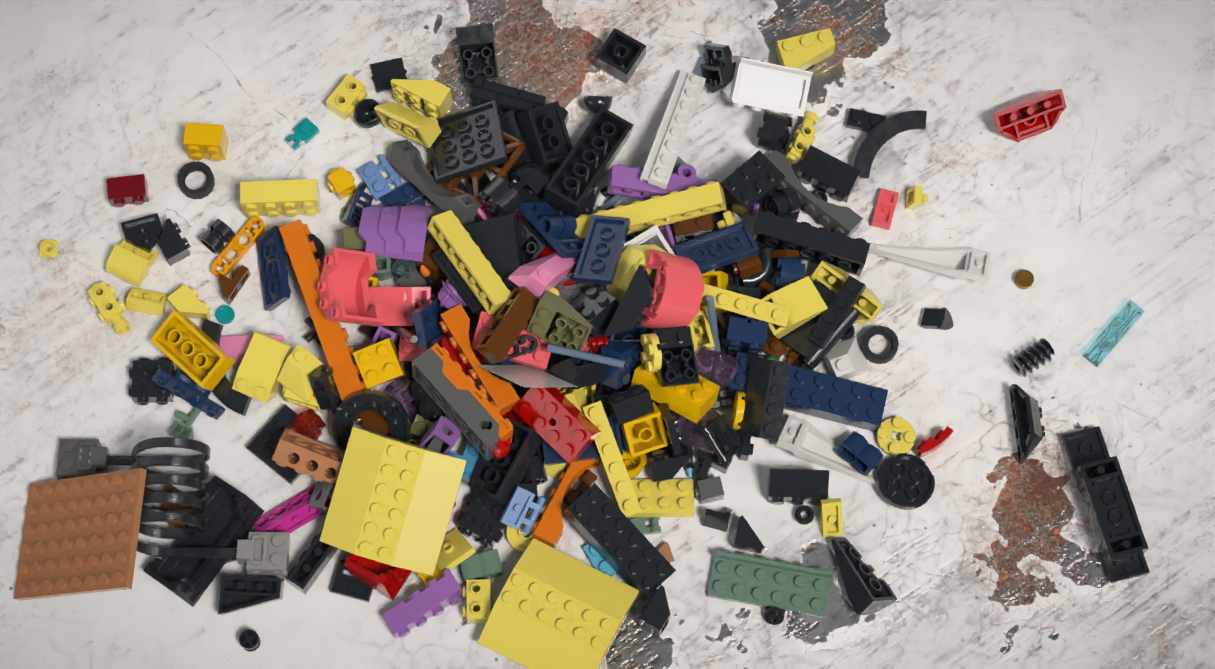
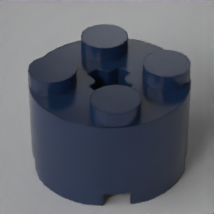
[774,256,805,290]

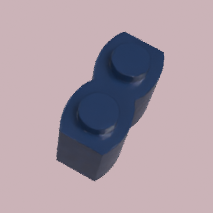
[837,431,884,476]

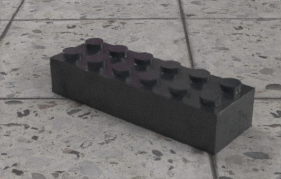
[543,106,634,217]
[752,211,871,276]
[562,483,676,601]

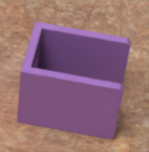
[418,415,461,454]

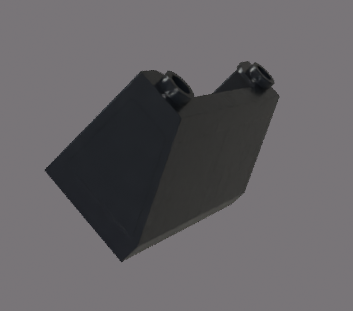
[143,475,264,607]

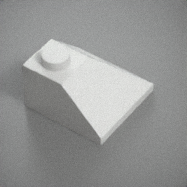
[824,336,870,379]

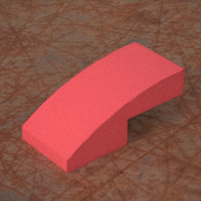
[871,188,899,230]

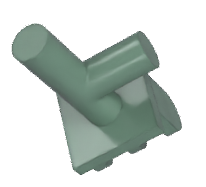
[169,407,201,439]

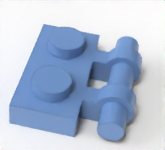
[357,154,404,202]
[499,485,546,534]

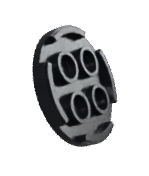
[876,453,935,510]

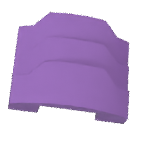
[358,204,431,262]

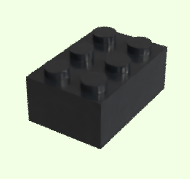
[720,150,786,219]

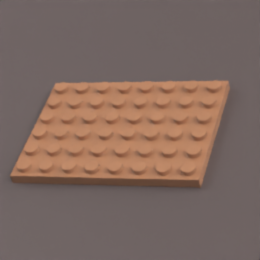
[14,468,147,601]

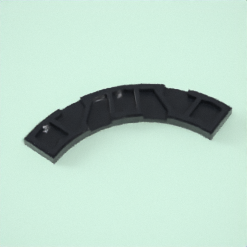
[851,110,927,179]
[201,319,252,416]

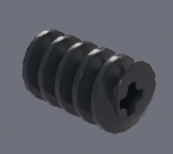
[1011,338,1055,377]

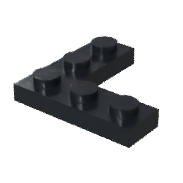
[247,404,301,485]

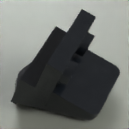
[701,43,748,94]

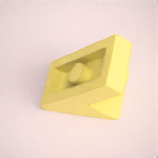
[819,498,843,537]

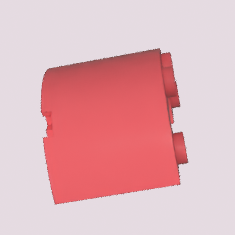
[317,248,384,327]
[637,249,704,330]

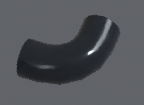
[740,248,776,288]

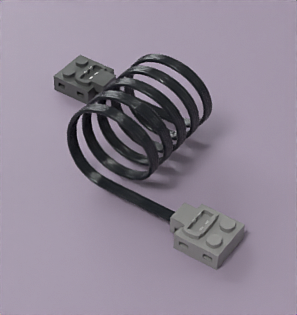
[56,437,290,575]

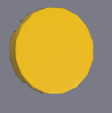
[730,391,746,430]

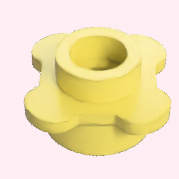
[39,240,58,258]

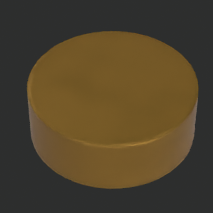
[1014,270,1034,290]

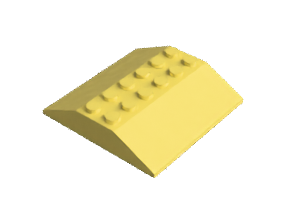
[319,426,467,575]
[478,538,639,669]

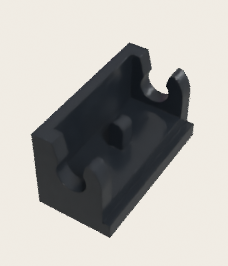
[309,365,342,411]

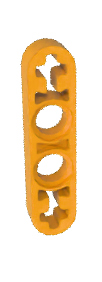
[211,217,265,279]

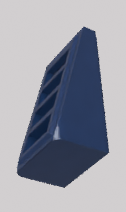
[341,188,373,228]

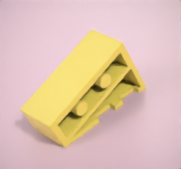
[775,28,835,82]

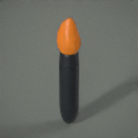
[420,265,440,296]

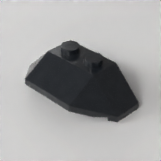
[604,264,654,337]
[1009,384,1045,464]

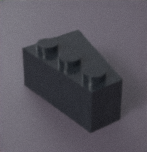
[218,574,284,615]

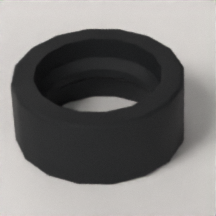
[178,161,215,199]
[861,326,899,364]

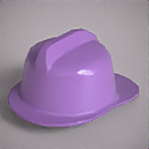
[438,281,467,310]

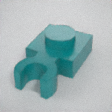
[286,117,320,151]

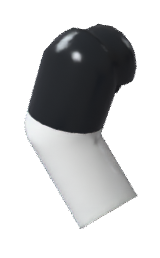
[594,185,615,209]

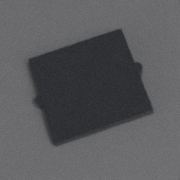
[370,57,407,93]

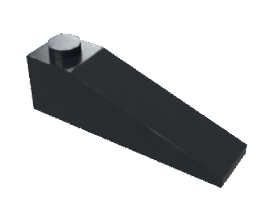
[831,538,898,616]

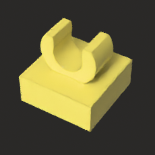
[906,185,929,210]
[717,210,737,230]

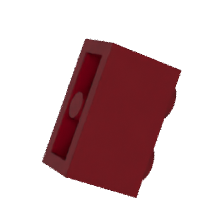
[106,174,149,207]

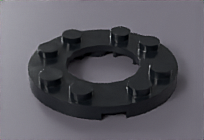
[332,390,411,451]

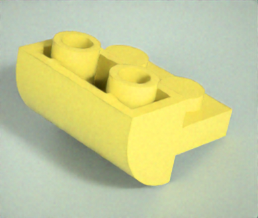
[105,239,159,287]

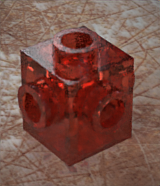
[290,408,326,440]

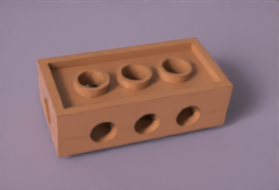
[272,428,345,486]

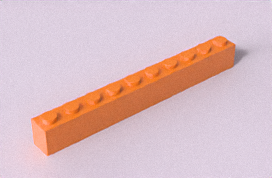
[279,219,368,401]

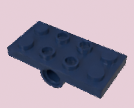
[518,202,584,259]

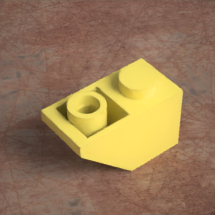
[167,284,211,320]

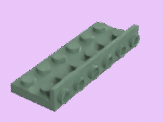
[707,549,833,618]

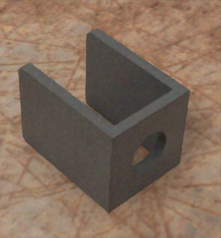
[307,482,335,515]

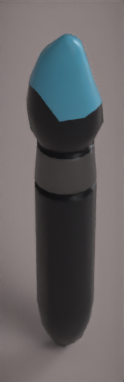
[684,431,694,477]

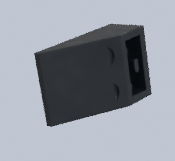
[455,23,499,83]
[650,326,700,387]

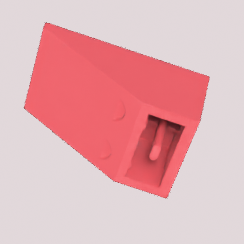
[369,286,431,326]

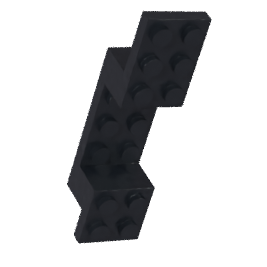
[1061,426,1150,584]

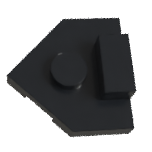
[121,213,163,253]

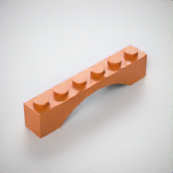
[438,304,520,416]
[532,458,601,549]

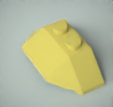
[606,244,667,304]
[811,261,884,324]

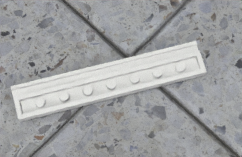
[640,69,706,190]

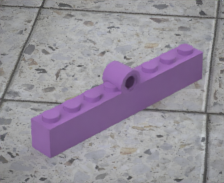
[607,164,759,216]

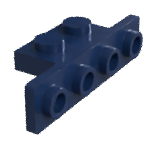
[151,369,225,420]

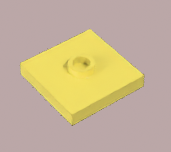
[436,528,476,575]

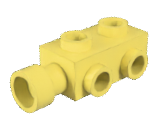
[783,111,819,165]
[87,281,131,335]

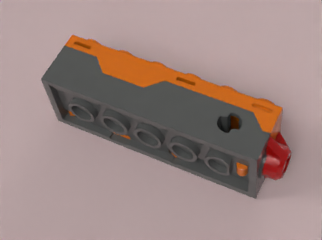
[412,343,513,462]

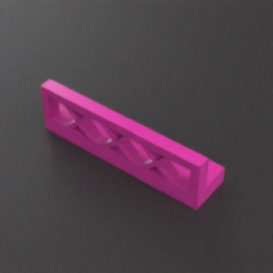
[254,484,331,534]

